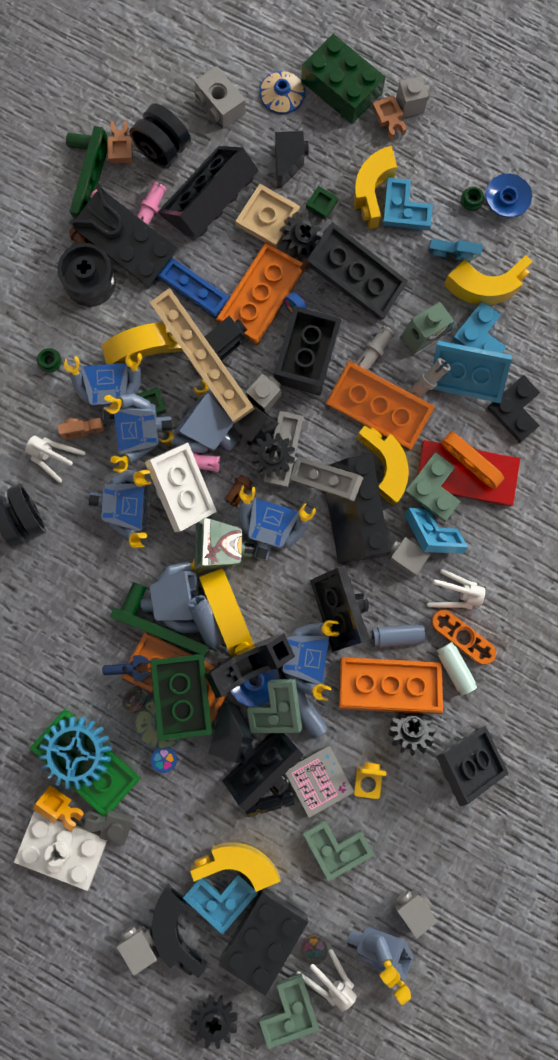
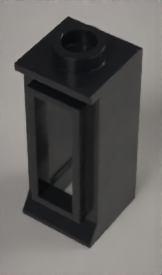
[184,315,249,363]

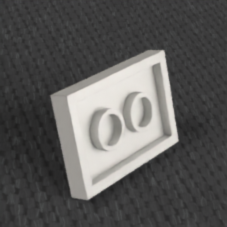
[145,443,217,532]
[14,811,107,891]

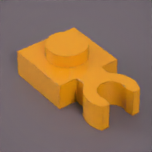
[33,785,84,831]

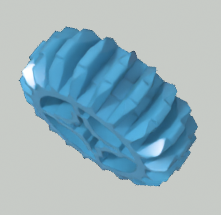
[39,717,112,790]

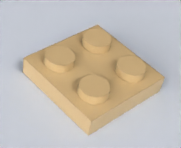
[235,184,300,248]

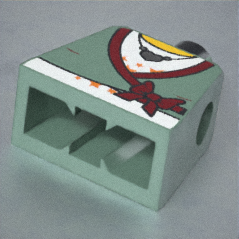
[401,302,454,356]
[194,518,254,571]

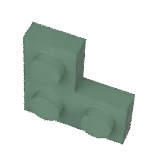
[405,452,461,522]
[247,679,302,733]
[302,820,374,882]
[259,973,319,1049]

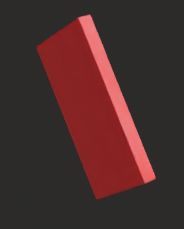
[417,440,521,507]

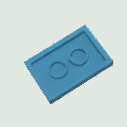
[433,340,512,403]

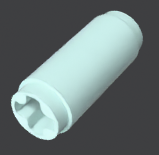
[437,642,477,696]

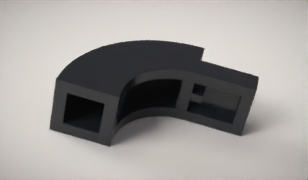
[205,633,295,698]
[152,883,207,978]

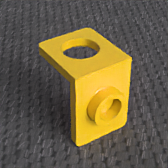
[354,762,386,799]

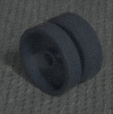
[129,103,191,169]
[57,243,116,307]
[0,483,46,549]

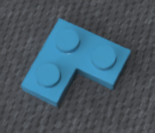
[383,178,433,230]
[428,238,483,262]
[452,301,506,353]
[404,508,468,554]
[183,873,258,935]

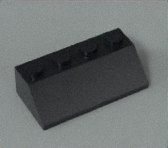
[158,146,259,238]
[325,454,391,564]

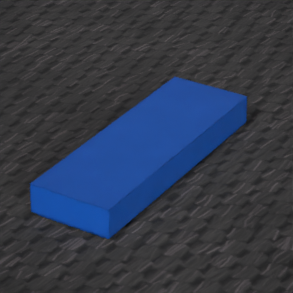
[158,258,229,319]

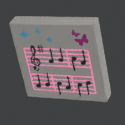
[286,745,354,818]

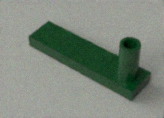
[66,126,108,219]
[110,582,210,656]

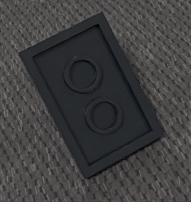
[310,566,369,652]
[436,726,509,806]
[222,733,304,812]

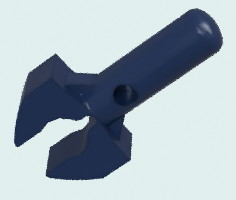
[102,655,151,682]

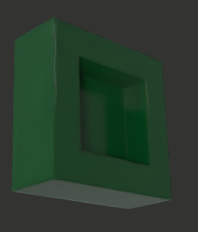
[306,186,339,221]
[137,387,166,415]

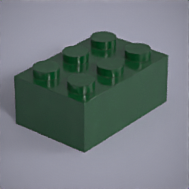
[301,33,386,124]
[150,654,212,741]

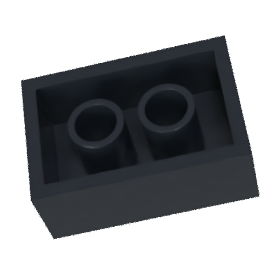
[274,306,342,396]
[219,888,308,996]

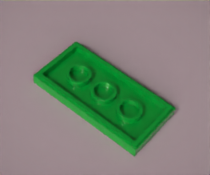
[29,709,141,817]

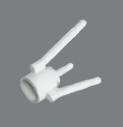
[25,436,86,483]
[427,569,485,610]
[296,949,357,1012]

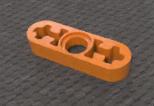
[441,432,504,489]
[431,610,496,665]

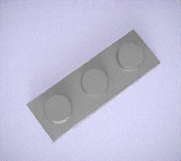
[264,411,304,489]
[290,456,363,501]

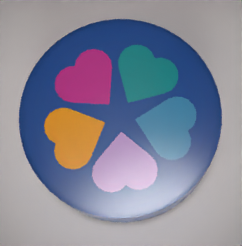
[284,292,306,314]
[151,747,177,773]

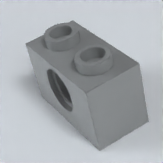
[194,66,246,129]

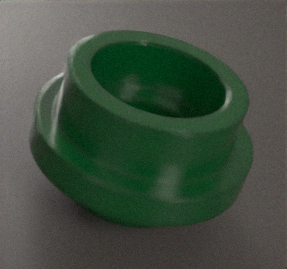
[460,187,484,211]
[37,348,62,373]

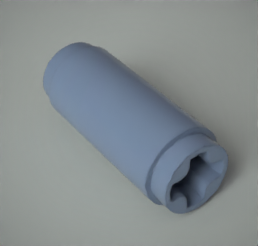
[188,595,224,648]
[372,624,425,648]
[297,690,328,740]

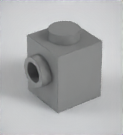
[396,76,430,118]
[246,374,282,413]
[388,537,431,578]
[394,889,438,939]
[117,925,159,976]

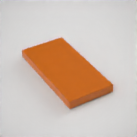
[216,242,305,346]
[325,360,435,450]
[121,632,228,723]
[339,657,443,715]

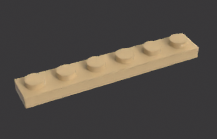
[150,288,255,423]

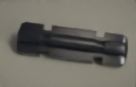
[245,790,295,817]

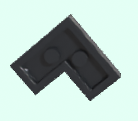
[487,375,540,443]

